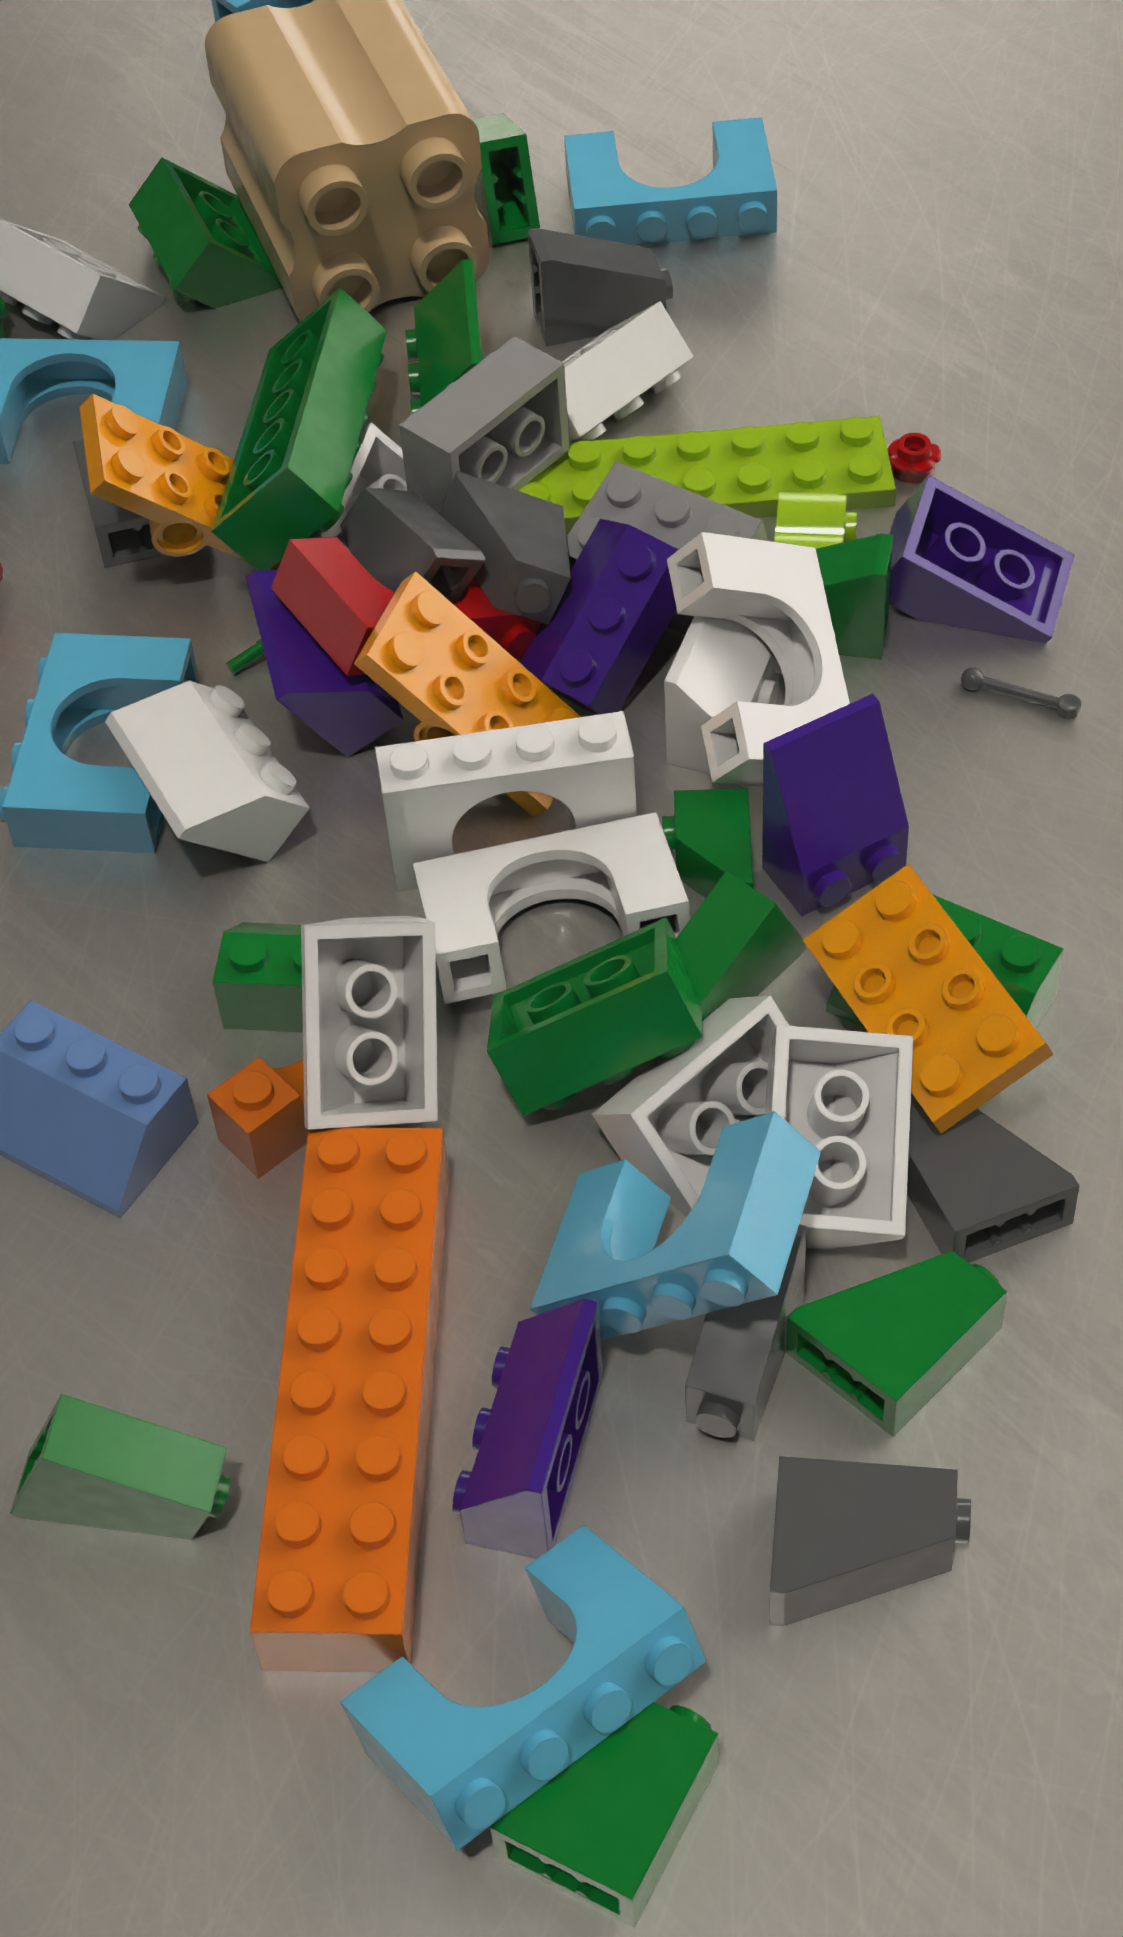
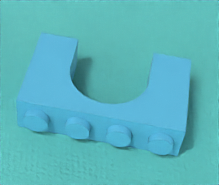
[564,117,777,245]
[0,338,188,464]
[0,633,199,854]
[530,1111,821,1340]
[340,1525,706,1851]

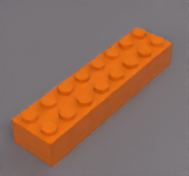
[250,1128,450,1673]

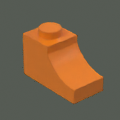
[207,1057,308,1179]

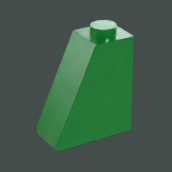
[473,113,540,245]
[816,533,893,660]
[676,871,807,1021]
[786,1251,1007,1437]
[10,1394,231,1540]
[490,1702,719,1928]

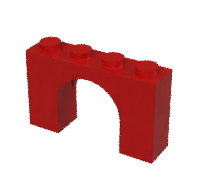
[271,537,541,676]

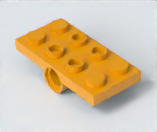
[79,394,281,570]
[354,571,581,817]
[802,864,1054,1134]

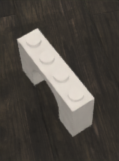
[667,532,850,786]
[375,711,637,891]
[413,812,691,1004]

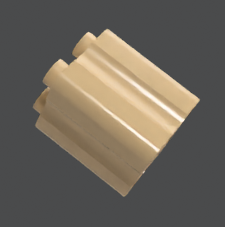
[205,0,490,321]

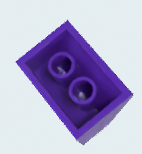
[520,518,678,715]
[246,570,404,757]
[452,1299,603,1559]

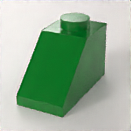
[662,788,753,898]

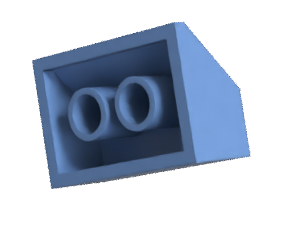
[0,1000,199,1219]

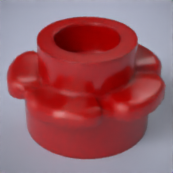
[887,433,941,484]

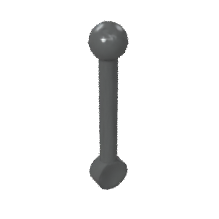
[961,668,1082,719]

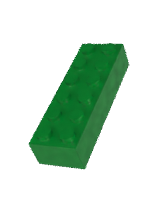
[211,287,387,570]

